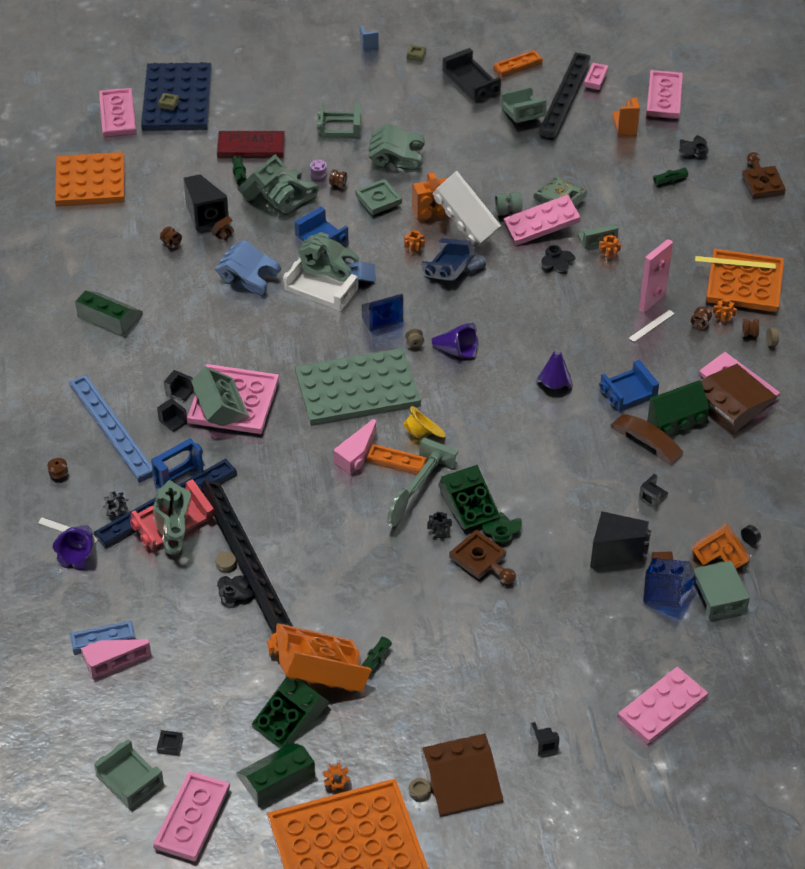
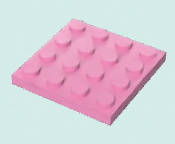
[187,364,279,434]

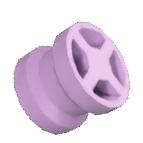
[310,160,327,181]

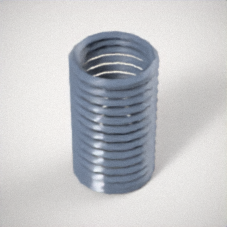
[464,256,486,274]

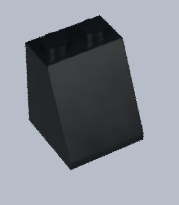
[183,174,229,230]
[590,511,652,568]

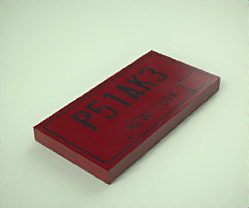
[217,131,285,157]

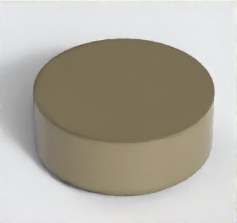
[766,328,779,346]
[216,551,236,572]
[409,778,431,801]

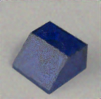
[361,294,403,331]
[643,558,696,608]

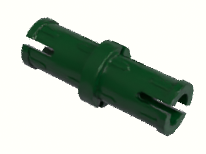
[232,156,247,186]
[653,167,688,186]
[361,636,392,676]

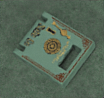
[533,176,587,206]

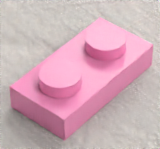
[584,63,608,90]

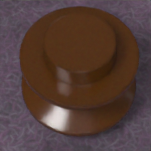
[47,458,68,479]

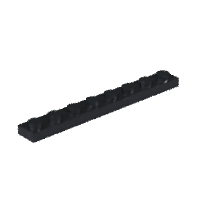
[539,52,591,138]

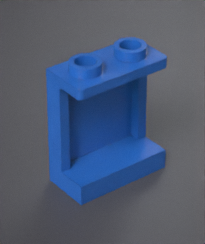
[599,360,659,411]

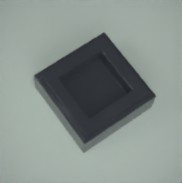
[157,730,183,755]

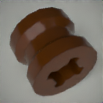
[329,169,347,189]
[160,226,182,248]
[690,306,712,330]
[742,319,759,337]

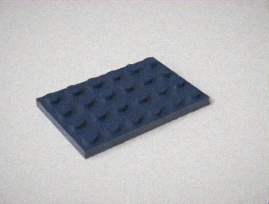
[141,62,212,130]

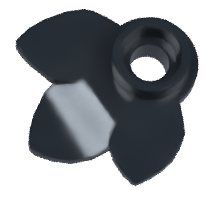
[679,135,709,157]
[541,245,576,272]
[217,575,255,604]

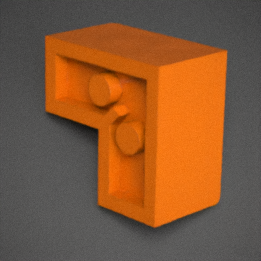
[612,97,640,135]
[692,523,750,569]

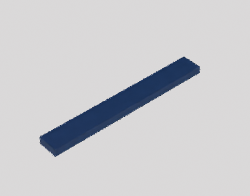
[94,459,237,548]

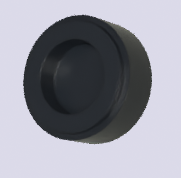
[741,525,761,546]

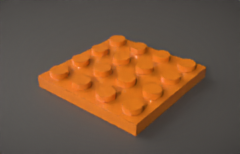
[55,152,125,206]
[706,249,784,312]

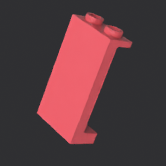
[130,479,214,551]

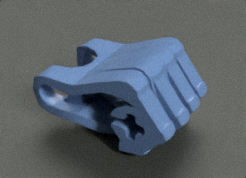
[215,240,281,295]

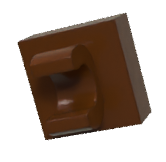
[211,215,234,239]

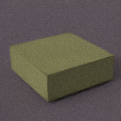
[407,45,426,61]
[158,93,179,110]

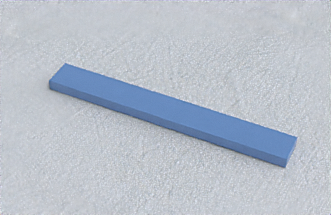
[69,375,153,482]

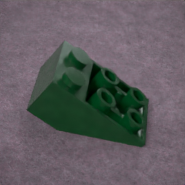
[438,465,501,530]
[251,676,329,748]

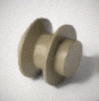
[405,328,424,348]

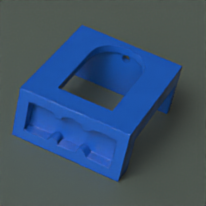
[151,438,205,489]

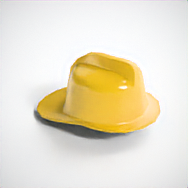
[403,406,446,438]

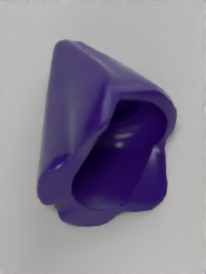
[431,323,478,358]
[536,351,573,389]
[52,525,92,569]

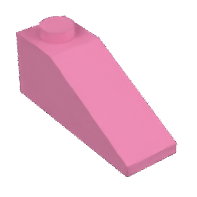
[333,419,376,475]
[81,640,151,679]

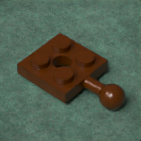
[742,152,786,199]
[449,530,516,584]

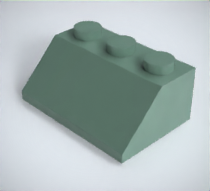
[191,366,250,426]

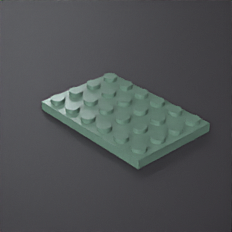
[295,348,421,425]

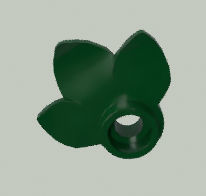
[482,512,522,543]

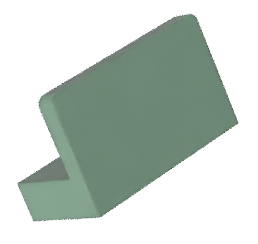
[578,224,619,249]

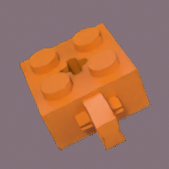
[412,172,447,220]

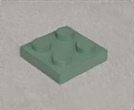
[355,179,402,215]

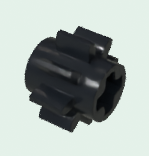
[103,491,129,516]
[427,512,452,537]

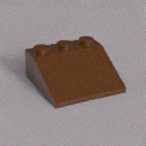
[701,364,777,433]
[422,733,503,817]

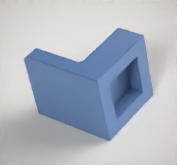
[360,25,379,50]
[348,262,376,282]

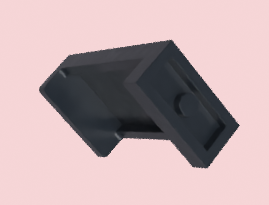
[442,48,501,102]

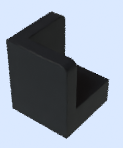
[164,370,194,402]
[157,398,187,432]
[639,474,668,509]
[530,722,560,755]

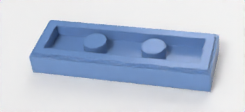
[70,621,136,654]

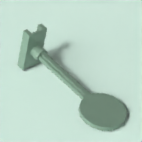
[387,437,459,527]

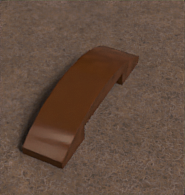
[610,414,683,465]

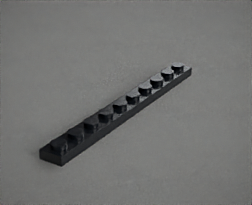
[200,480,293,631]

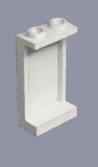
[283,258,358,311]

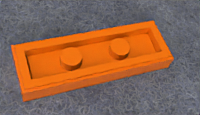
[493,50,543,77]
[366,444,427,475]

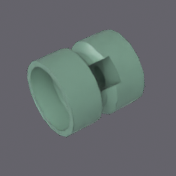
[495,192,523,216]

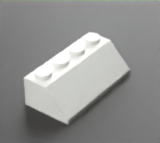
[433,171,501,248]

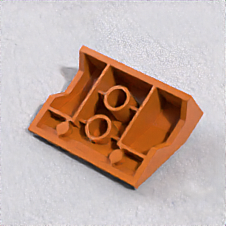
[276,623,372,692]

